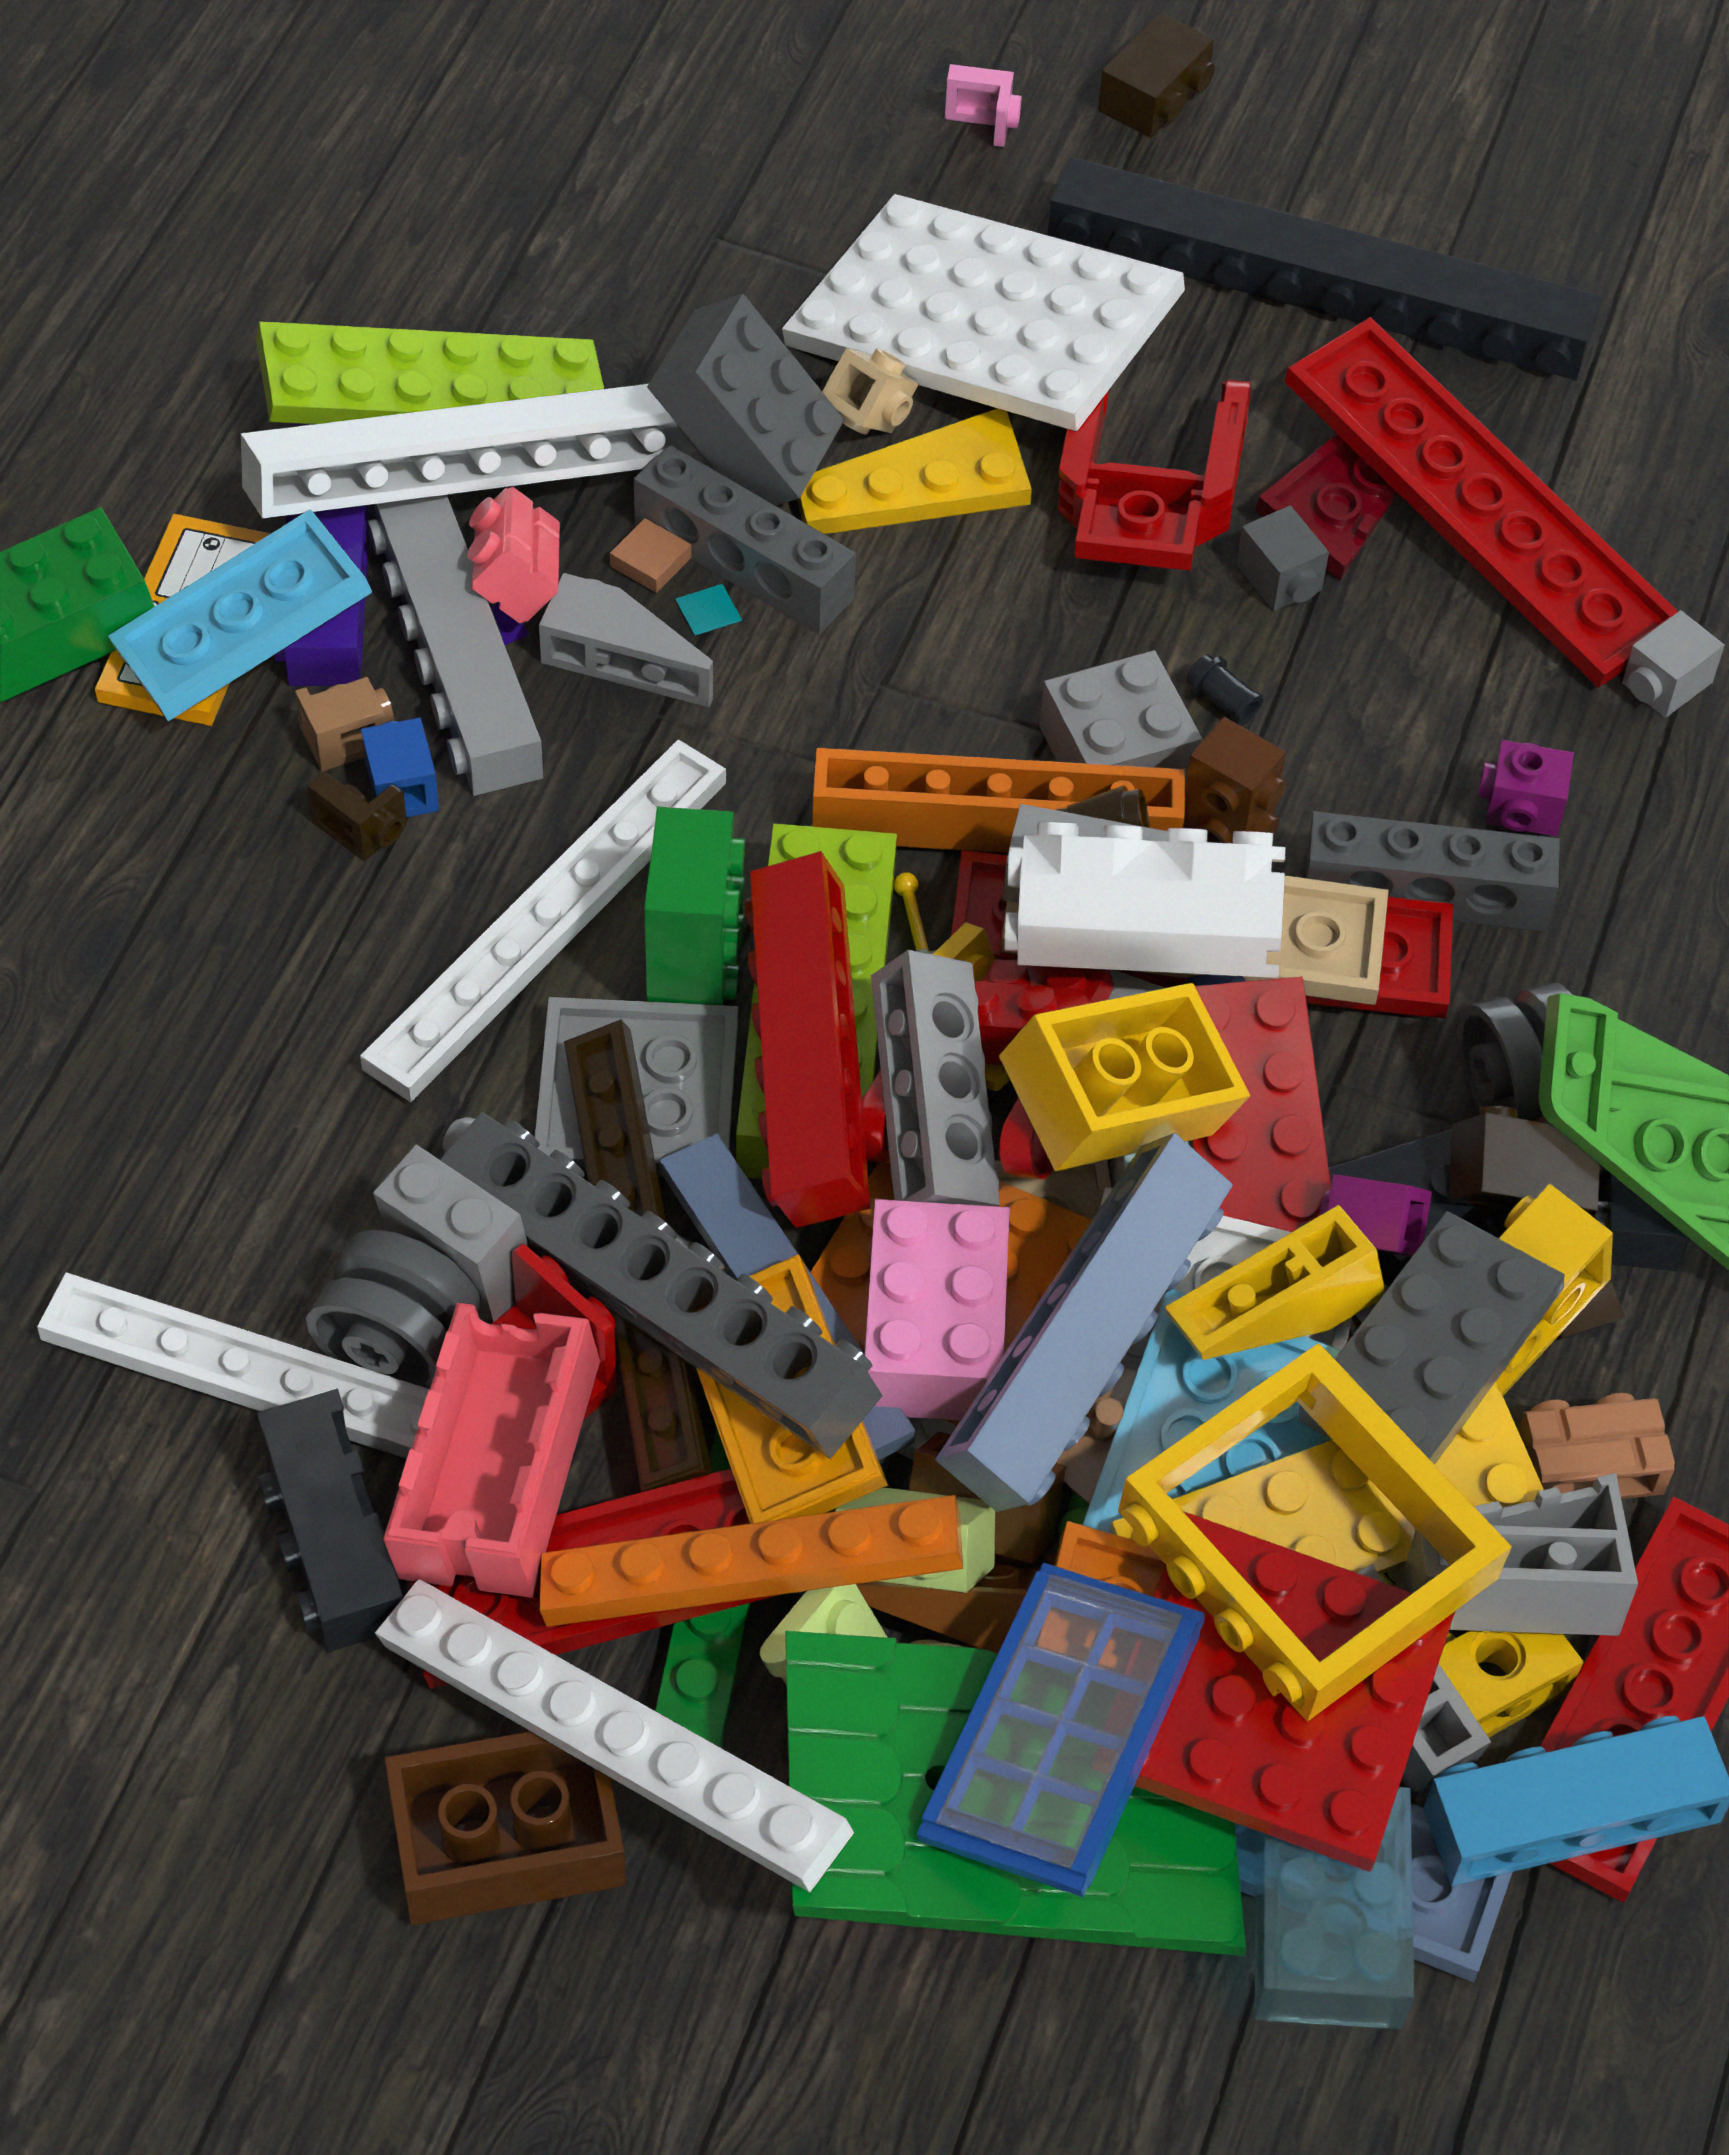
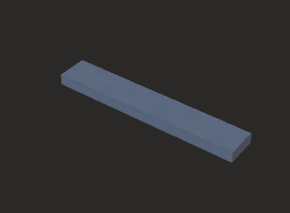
[660,1133,915,1460]

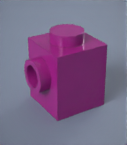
[1320,1174,1432,1256]

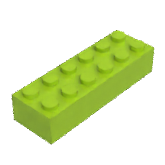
[736,823,897,1179]

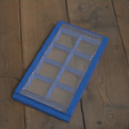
[917,1563,1205,1897]

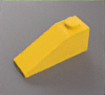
[1165,1205,1385,1360]

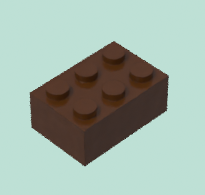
[385,1731,626,1926]

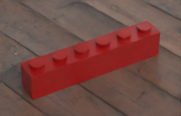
[744,851,871,1228]

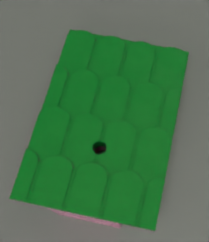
[785,1631,1246,1956]

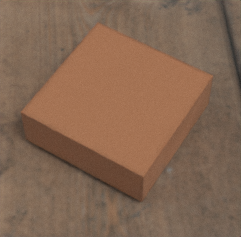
[610,518,692,593]

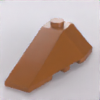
[856,1553,1057,1654]

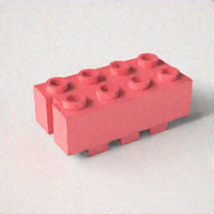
[383,1303,600,1598]

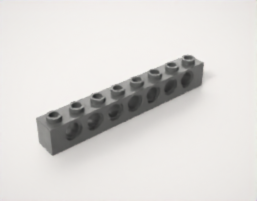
[440,1112,883,1459]

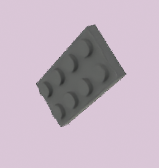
[1299,1211,1565,1465]

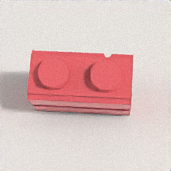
[467,487,560,623]

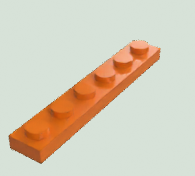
[540,1495,963,1627]

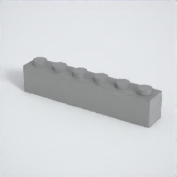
[367,495,543,796]

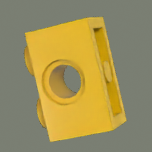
[1439,1630,1583,1738]

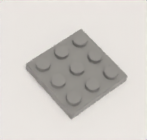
[535,997,738,1177]

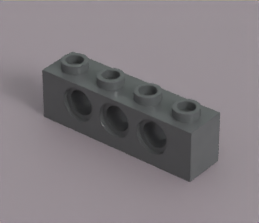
[634,445,856,635]
[1303,811,1560,931]

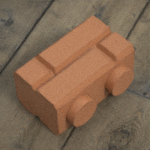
[1518,1393,1675,1499]

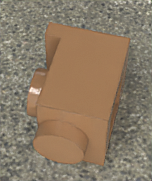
[295,677,394,772]

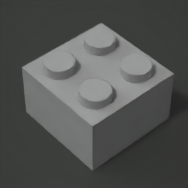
[1039,650,1203,786]

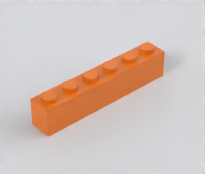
[812,748,1185,853]

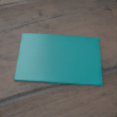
[675,584,742,636]

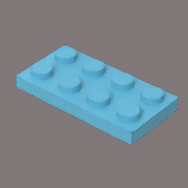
[108,509,372,721]

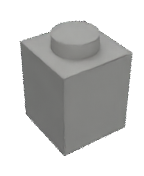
[1622,610,1725,718]

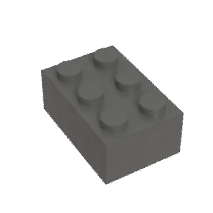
[647,293,844,505]

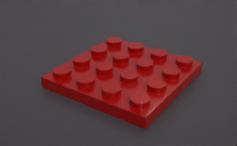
[1091,1512,1455,1872]

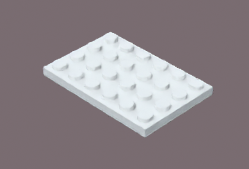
[782,194,1185,431]

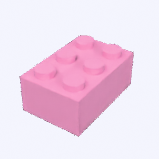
[865,1199,1010,1420]

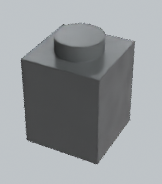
[1236,505,1329,611]

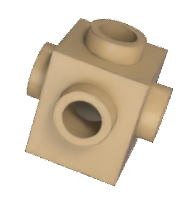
[822,348,919,435]

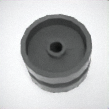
[1458,982,1572,1121]
[306,1229,480,1389]

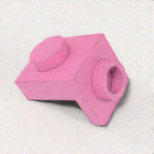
[945,64,1022,147]

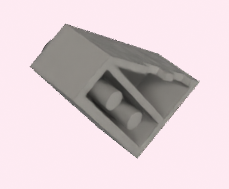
[1403,1473,1638,1636]

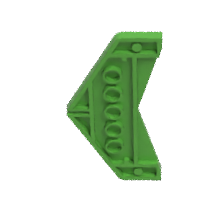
[1539,993,1729,1270]

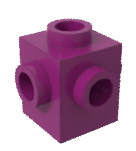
[1478,740,1574,837]

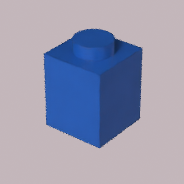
[361,718,439,817]

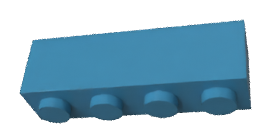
[1423,1716,1729,1886]

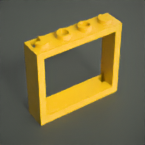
[1118,1343,1512,1722]

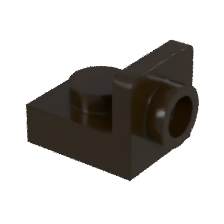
[307,771,407,862]

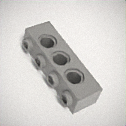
[871,950,1000,1207]

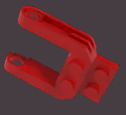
[1058,379,1251,571]
[862,959,1114,1179]

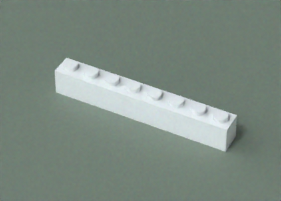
[241,384,707,518]

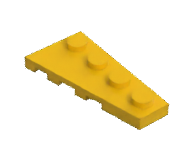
[796,408,1032,534]

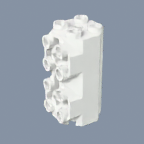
[1005,822,1285,978]

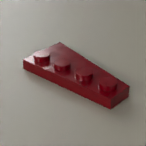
[1255,434,1398,580]

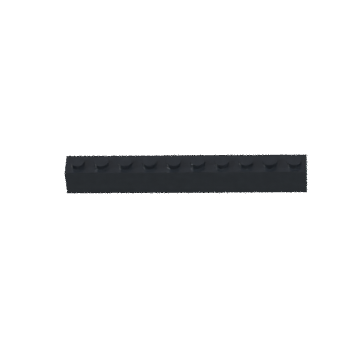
[1048,157,1602,381]

